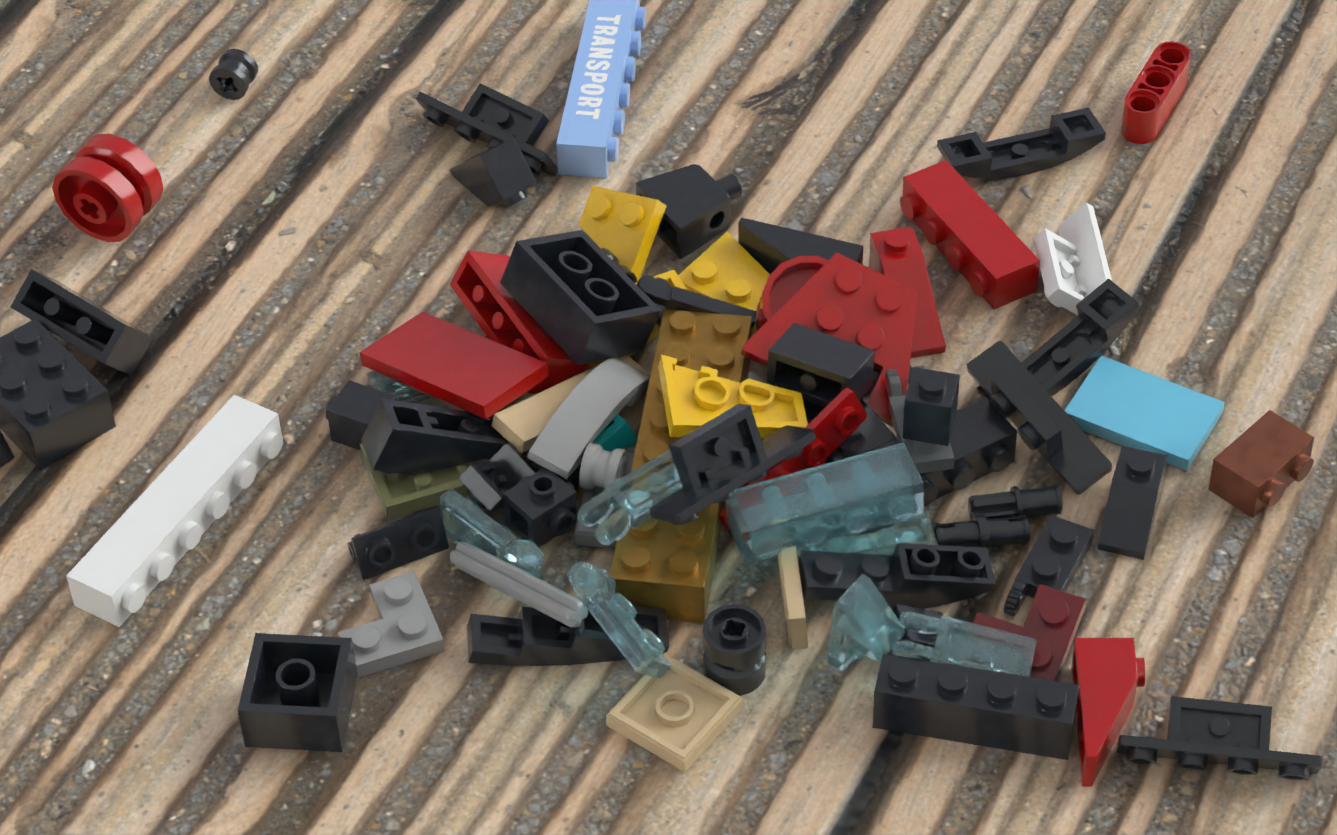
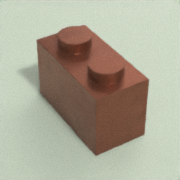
[1208,410,1315,518]

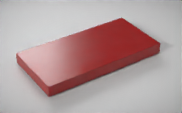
[359,312,549,419]

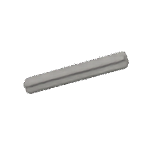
[450,542,588,628]

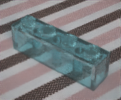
[725,442,924,564]

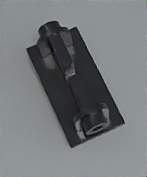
[347,506,450,580]

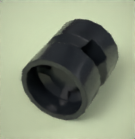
[703,604,766,696]

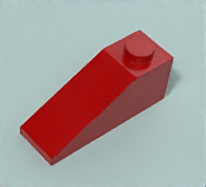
[869,226,946,358]
[1071,638,1145,787]

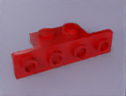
[719,388,867,543]

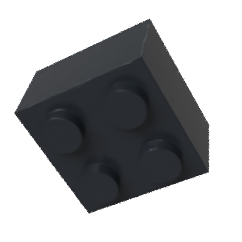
[238,633,358,752]

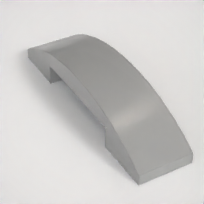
[527,358,650,479]

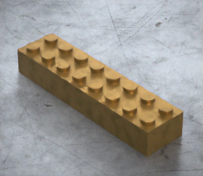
[609,309,752,624]

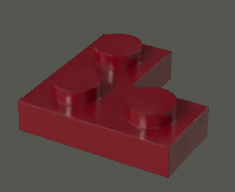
[961,584,1086,681]

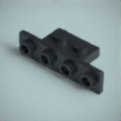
[415,83,558,176]
[967,341,1112,494]
[649,404,816,525]
[1116,696,1323,780]

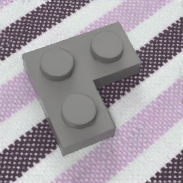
[338,571,445,678]

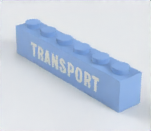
[556,0,646,178]

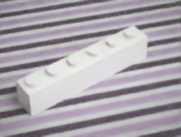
[66,395,283,627]

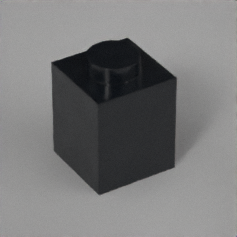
[902,367,960,446]
[326,380,397,451]

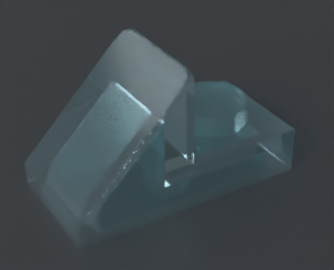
[827,574,905,672]

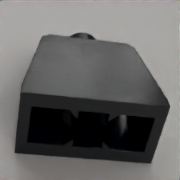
[636,164,742,259]

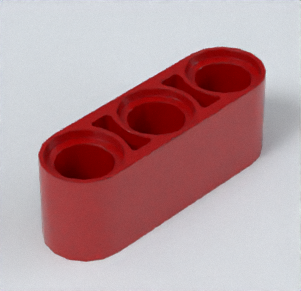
[1121,41,1191,144]

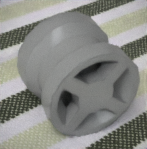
[579,443,628,495]

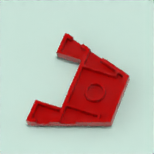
[740,253,917,428]

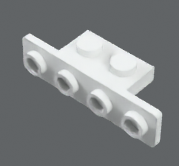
[1034,202,1112,315]

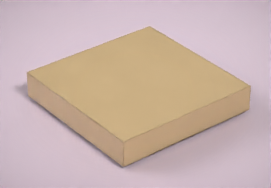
[606,653,743,772]

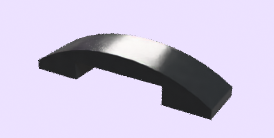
[937,108,1106,179]
[977,278,1140,418]

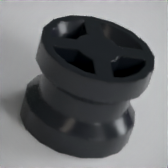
[209,49,258,100]

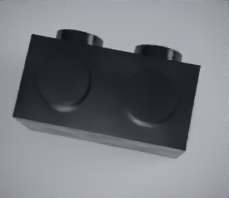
[767,323,875,408]

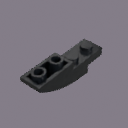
[798,543,996,614]

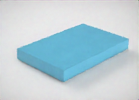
[1064,355,1225,471]

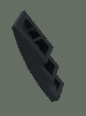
[467,600,669,666]

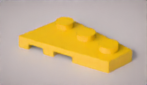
[658,354,808,439]

